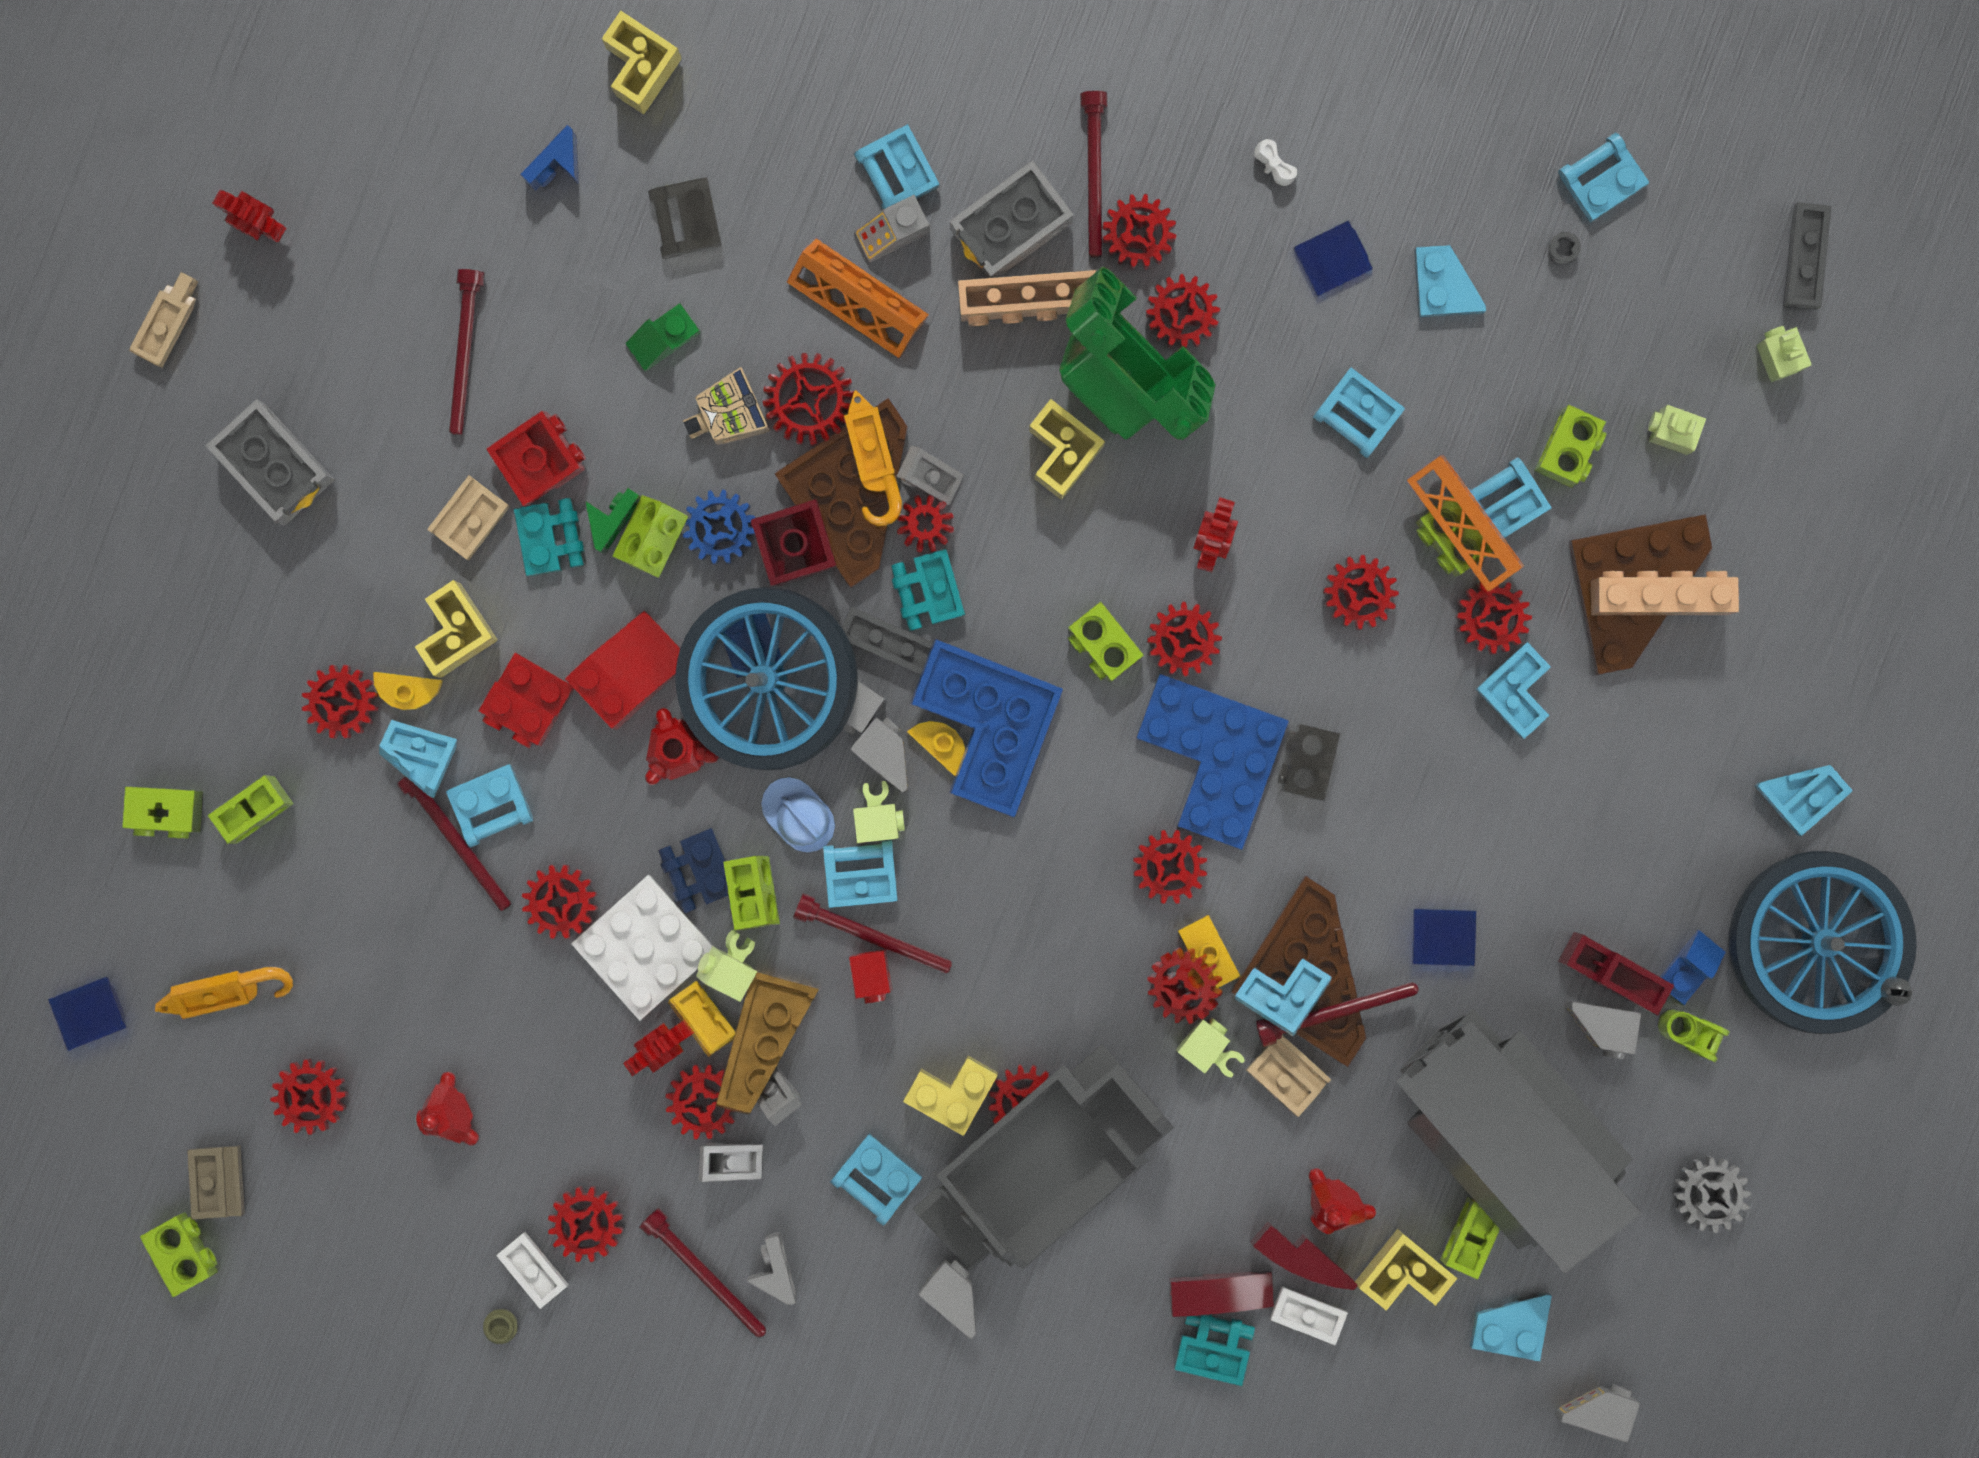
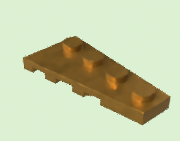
[716,972,819,1115]

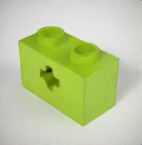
[122,787,203,839]

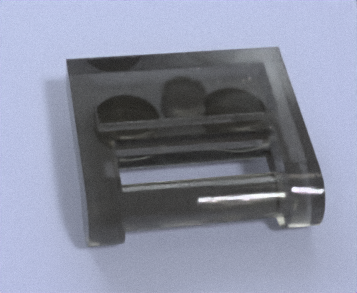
[648,177,722,259]

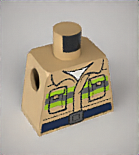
[683,367,770,445]

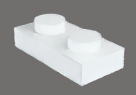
[496,1232,569,1309]
[1270,1286,1348,1345]

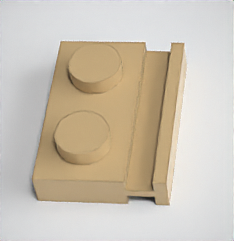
[427,475,510,561]
[1246,1035,1331,1117]

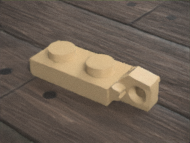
[129,272,198,368]

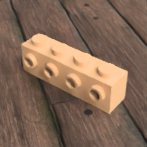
[958,270,1096,326]
[1591,571,1739,615]

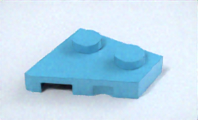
[1414,245,1486,317]
[379,720,457,798]
[1755,765,1853,836]
[1470,1293,1552,1361]

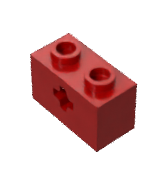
[849,949,893,1004]

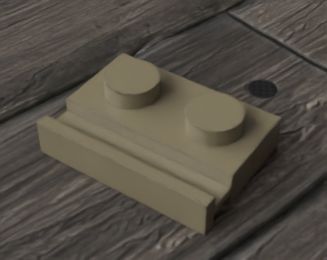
[187,1145,245,1220]

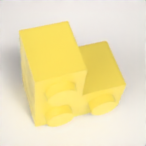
[602,10,682,115]
[1029,399,1105,500]
[415,580,498,678]
[903,1056,998,1136]
[1355,1229,1458,1311]

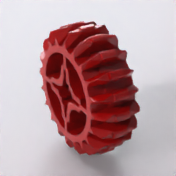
[763,353,854,446]

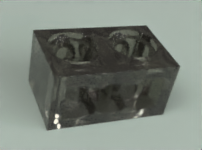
[1277,724,1340,801]

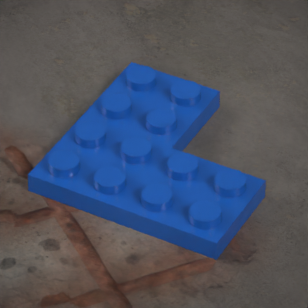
[910,639,1063,817]
[1136,674,1289,850]

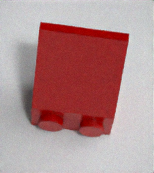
[565,610,680,731]

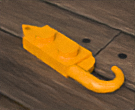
[844,390,902,526]
[155,967,293,1019]

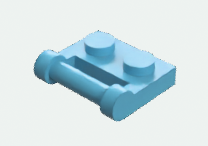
[854,124,940,209]
[1558,133,1650,223]
[1313,367,1405,458]
[1468,457,1552,538]
[446,764,534,848]
[823,840,898,908]
[830,1133,922,1226]

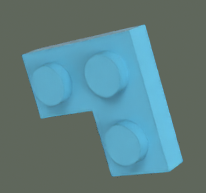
[1475,642,1551,739]
[1235,959,1332,1037]

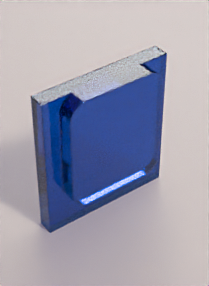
[1293,220,1373,297]
[1412,909,1476,966]
[48,976,128,1051]

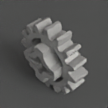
[1673,1156,1751,1233]

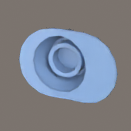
[761,777,835,853]

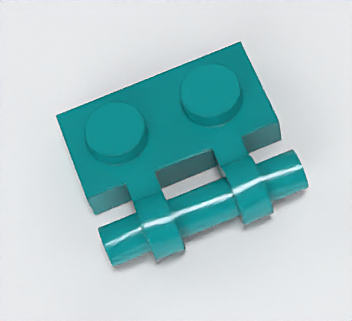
[514,498,585,577]
[891,549,965,631]
[1174,1314,1255,1386]

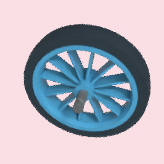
[675,587,858,770]
[1729,851,1917,1034]

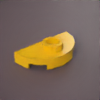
[373,672,443,710]
[907,721,965,776]

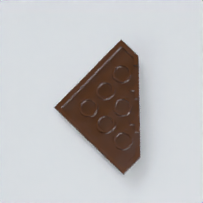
[774,398,908,588]
[1569,514,1712,675]
[1230,876,1366,1067]

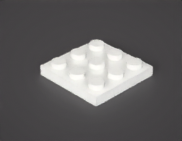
[571,875,713,1021]

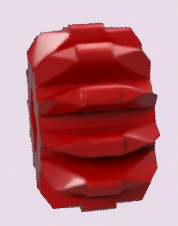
[897,495,954,553]

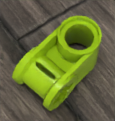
[1658,1009,1730,1063]

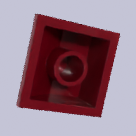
[751,499,837,587]

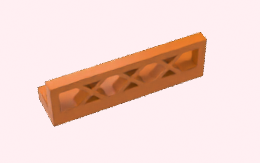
[787,238,929,358]
[1407,455,1524,592]

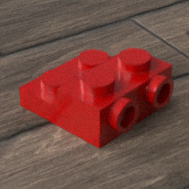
[486,411,586,507]
[478,652,575,748]

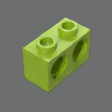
[1534,404,1607,488]
[612,495,688,578]
[1415,496,1493,578]
[1067,602,1144,683]
[208,775,294,844]
[723,856,780,930]
[1440,1197,1500,1280]
[140,1212,218,1297]

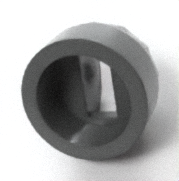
[1881,977,1912,1006]

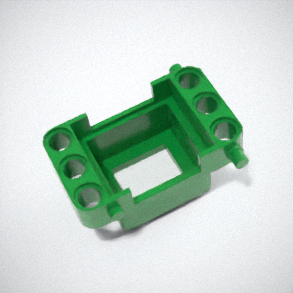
[1059,267,1216,441]

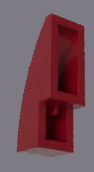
[1558,932,1674,1016]
[1250,1222,1358,1290]
[1169,1271,1274,1317]

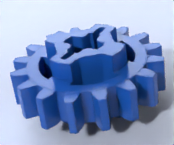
[682,489,756,565]

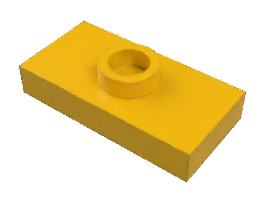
[1177,915,1240,988]
[668,981,735,1057]

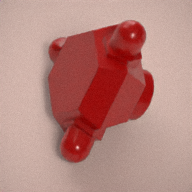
[645,708,719,785]
[416,1072,479,1146]
[1309,1168,1376,1234]

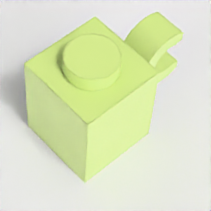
[1756,326,1812,383]
[1647,405,1706,455]
[853,781,905,843]
[696,930,757,1002]
[1176,1018,1245,1078]

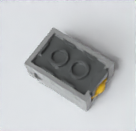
[950,160,1074,278]
[205,399,335,526]

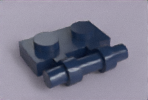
[658,828,729,914]

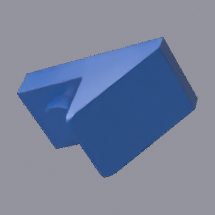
[520,125,579,191]
[1660,930,1726,1005]

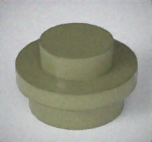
[483,1309,518,1344]

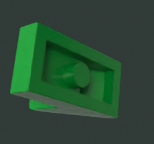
[625,303,701,372]
[586,488,641,555]

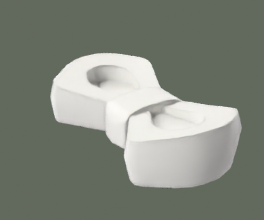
[1254,139,1297,186]

